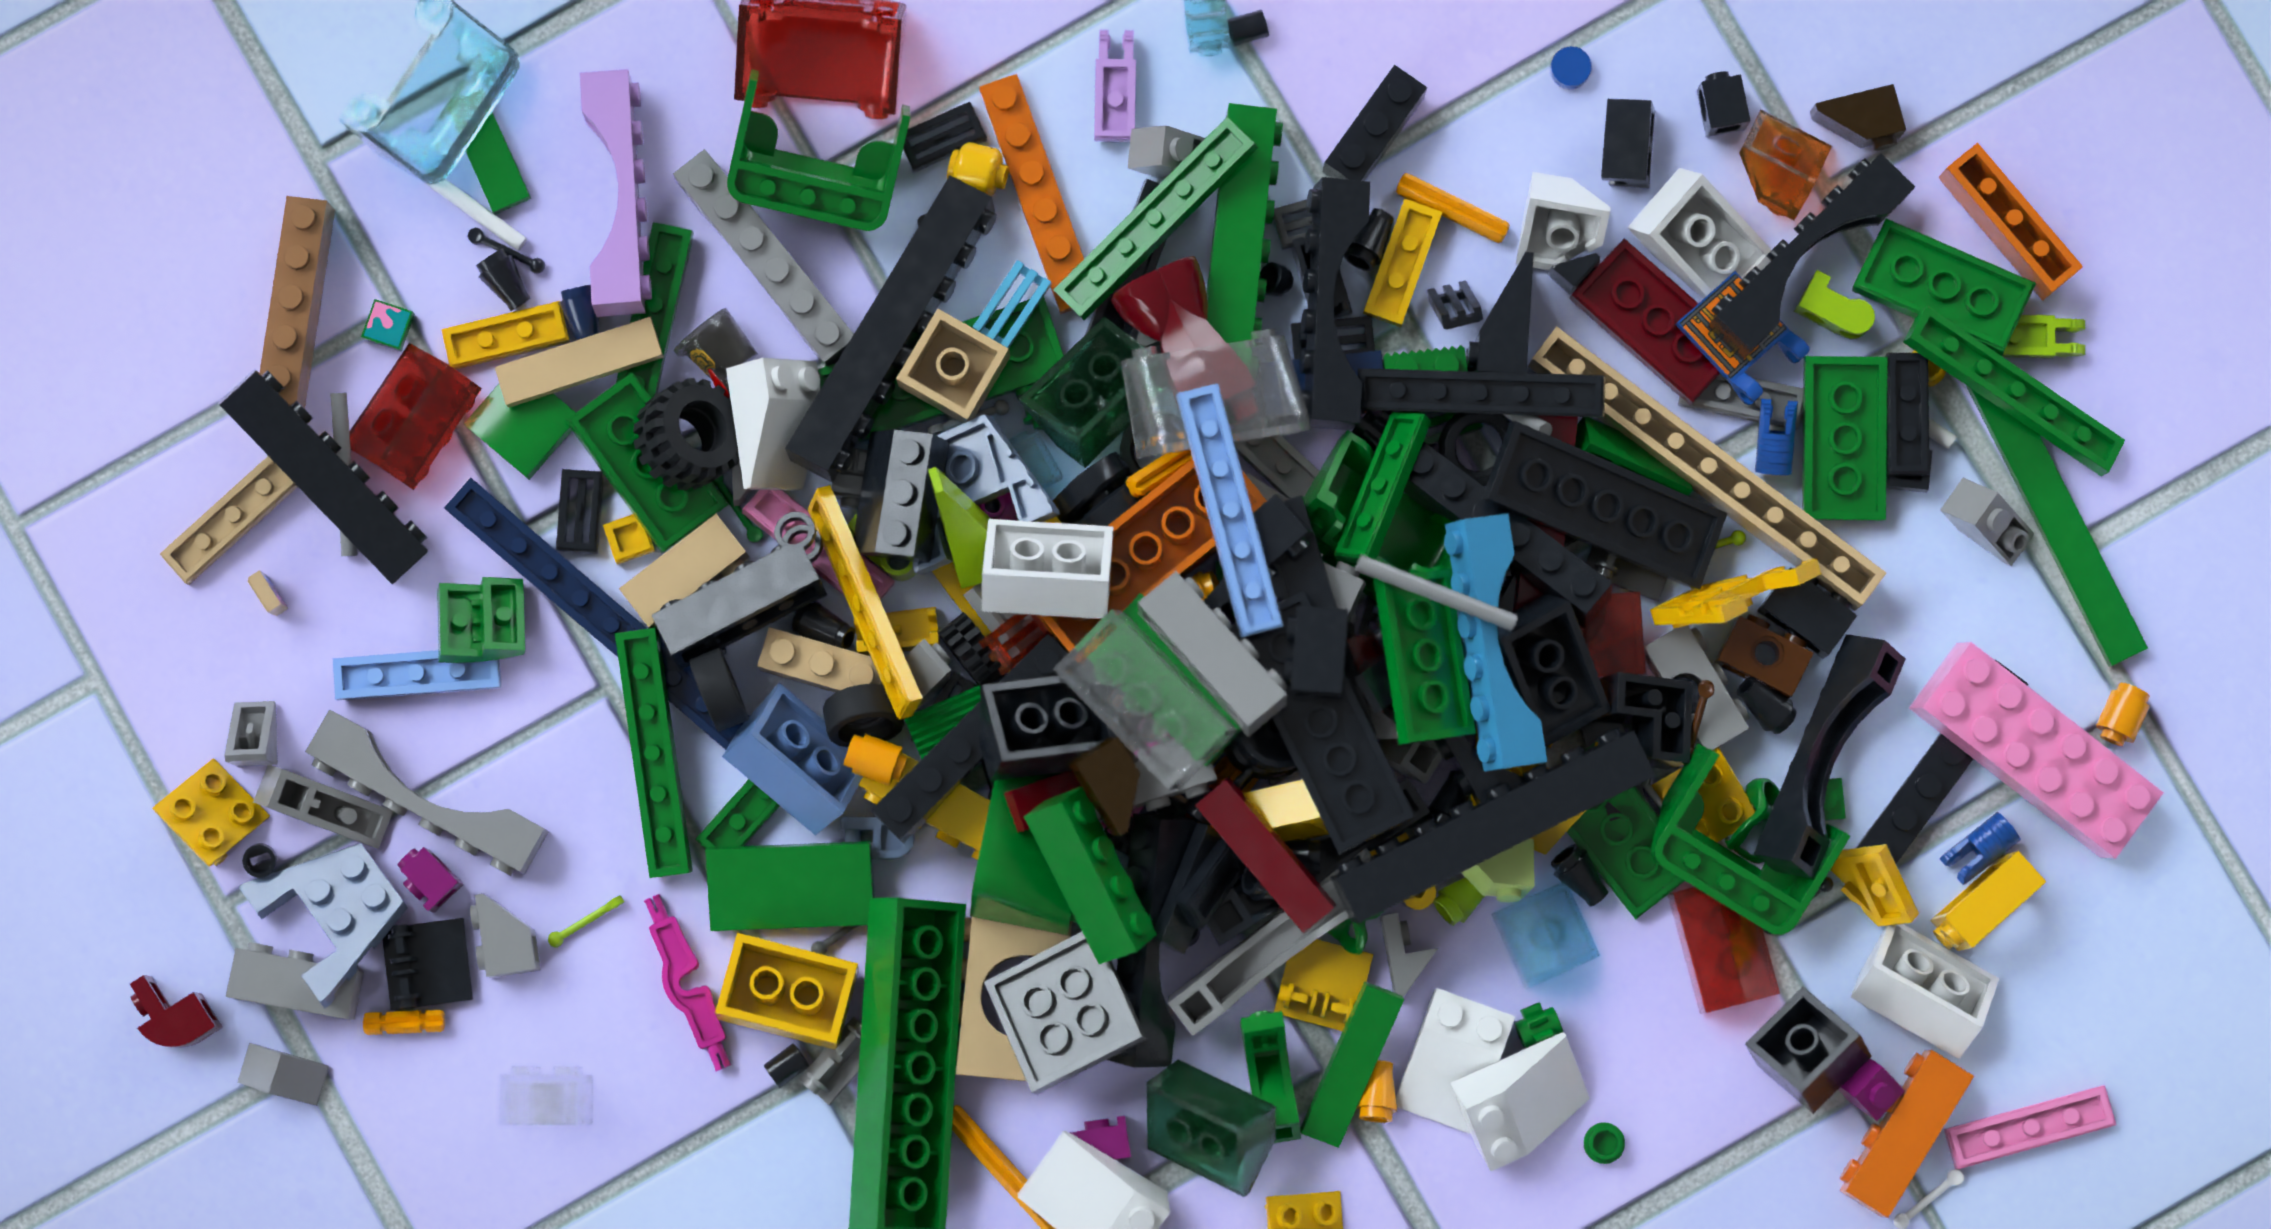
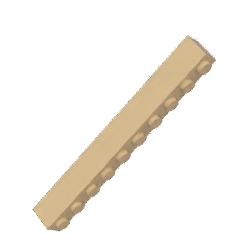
[1528,326,1887,611]

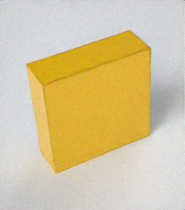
[603,514,656,565]

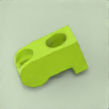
[1793,270,1875,339]

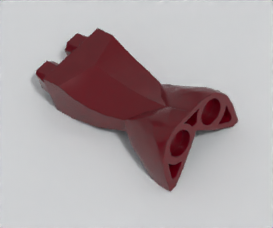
[1111,256,1258,423]

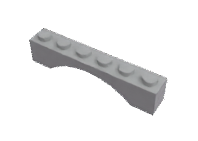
[673,149,854,367]
[305,709,549,876]
[1167,848,1372,1036]

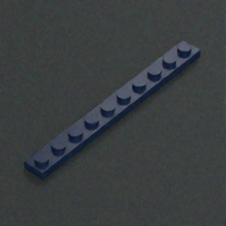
[444,477,750,750]

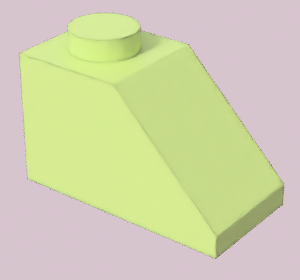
[1461,839,1535,903]

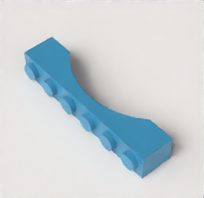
[1444,514,1547,772]

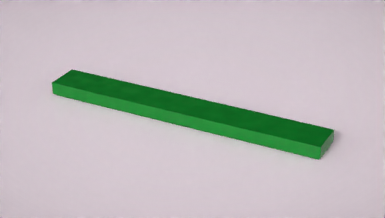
[1966,385,2148,667]

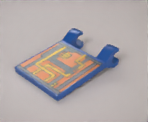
[1675,271,1810,405]

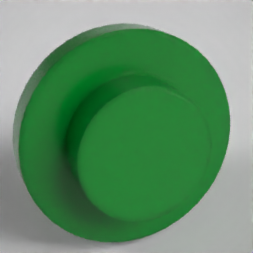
[1583,1122,1625,1164]

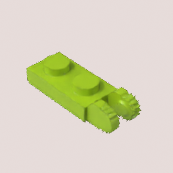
[2002,315,2086,358]

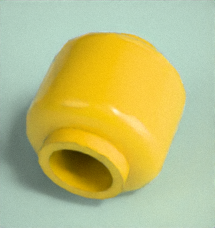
[947,142,1009,197]

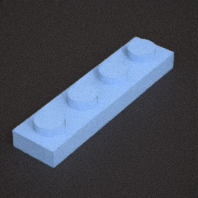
[333,650,501,701]

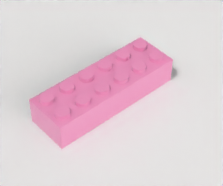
[1909,642,2164,859]

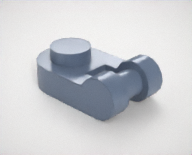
[841,817,915,860]

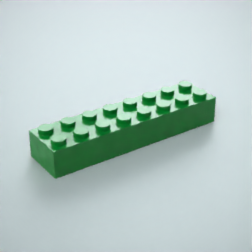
[848,898,966,1229]

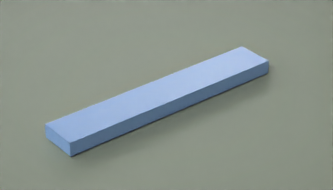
[1176,383,1283,638]

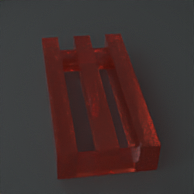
[979,613,1053,675]

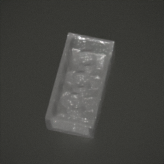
[1053,609,1239,790]

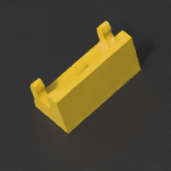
[854,607,940,656]

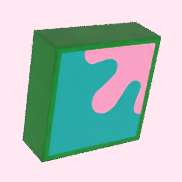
[361,299,415,352]

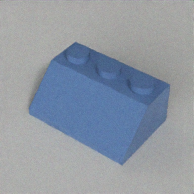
[722,683,862,835]

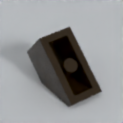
[1809,84,1906,151]
[1068,737,1140,836]

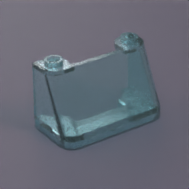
[339,0,520,184]

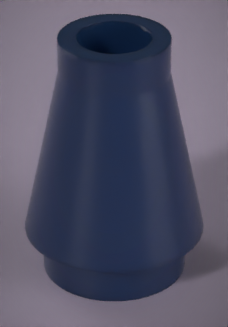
[559,284,599,340]

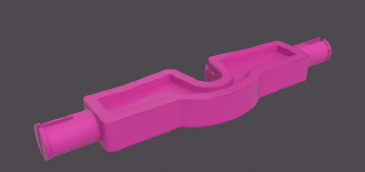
[644,894,732,1072]

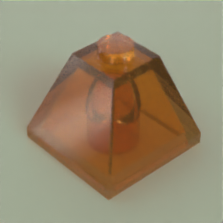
[1739,109,1832,221]

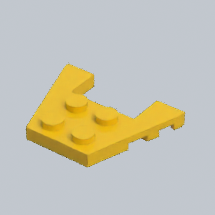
[1650,558,1821,628]

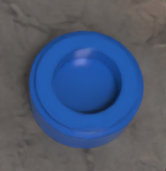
[1550,46,1592,89]

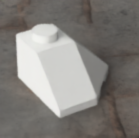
[1515,171,1611,271]

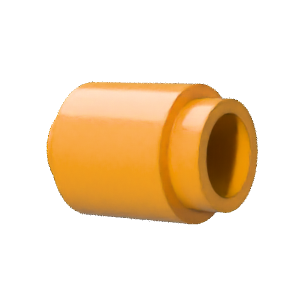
[2096,682,2150,747]
[843,734,908,786]

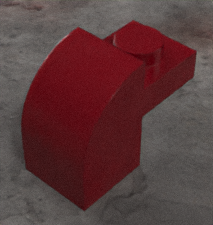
[129,975,223,1048]

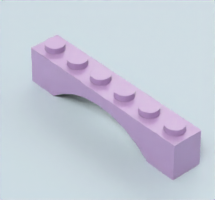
[580,69,652,317]

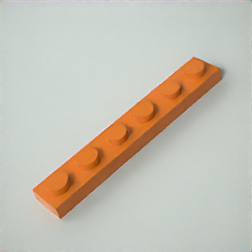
[979,73,1084,315]

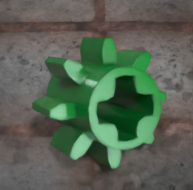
[1514,1002,1564,1049]

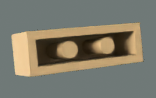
[619,513,749,628]
[757,627,883,693]

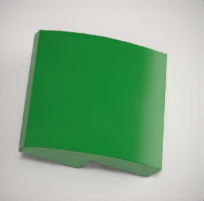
[463,384,576,480]
[437,577,526,663]

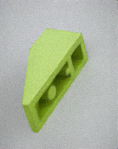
[928,467,991,589]

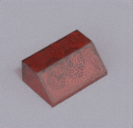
[349,343,482,490]
[1668,887,1780,1014]

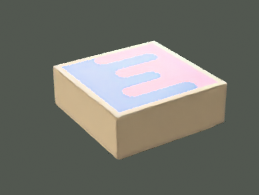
[247,570,289,616]

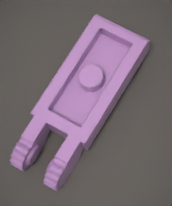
[1094,30,1136,142]

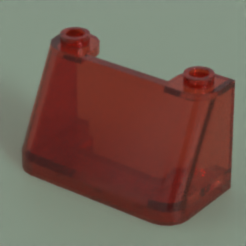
[734,0,907,119]

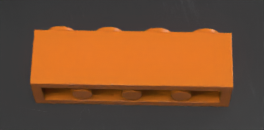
[1938,142,2083,301]
[1839,1049,1974,1218]

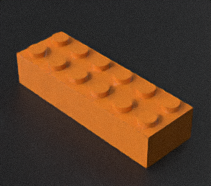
[1037,458,1267,662]

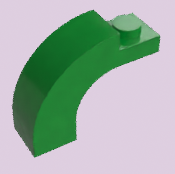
[1240,1010,1301,1146]

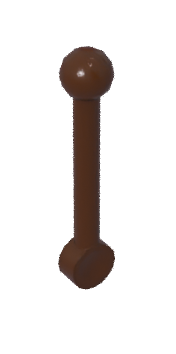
[1690,680,1714,755]

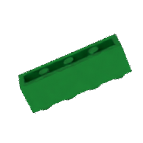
[1024,787,1157,964]

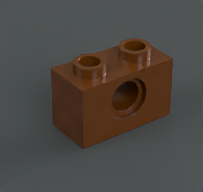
[1713,614,1814,698]

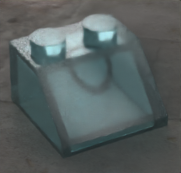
[1491,882,1601,989]

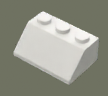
[982,519,1113,619]
[1850,924,2000,1059]

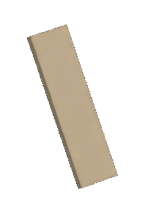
[494,317,664,408]
[159,456,298,585]

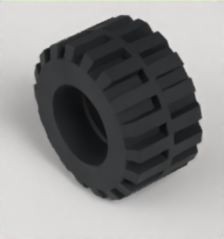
[633,378,740,491]

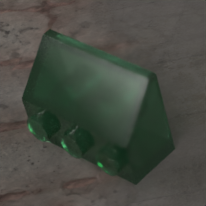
[1019,317,1170,468]
[1146,1059,1276,1197]

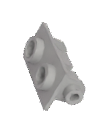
[799,1016,862,1106]

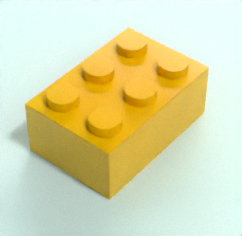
[715,933,859,1050]

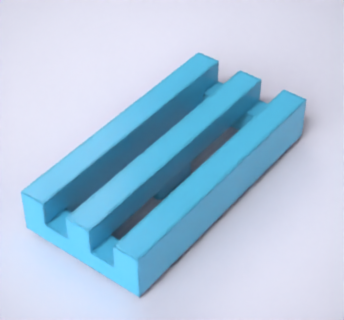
[972,260,1052,349]

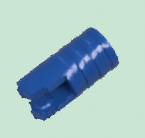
[1755,399,1798,475]
[1939,812,2021,885]

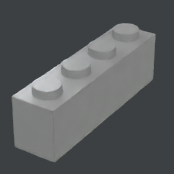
[1138,571,1287,737]

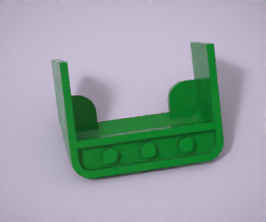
[727,69,911,231]
[1651,743,1851,935]

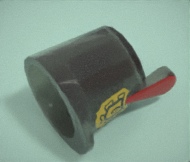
[673,307,758,398]

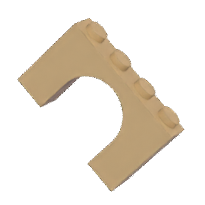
[956,917,1072,1082]

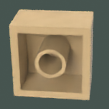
[896,308,1010,423]

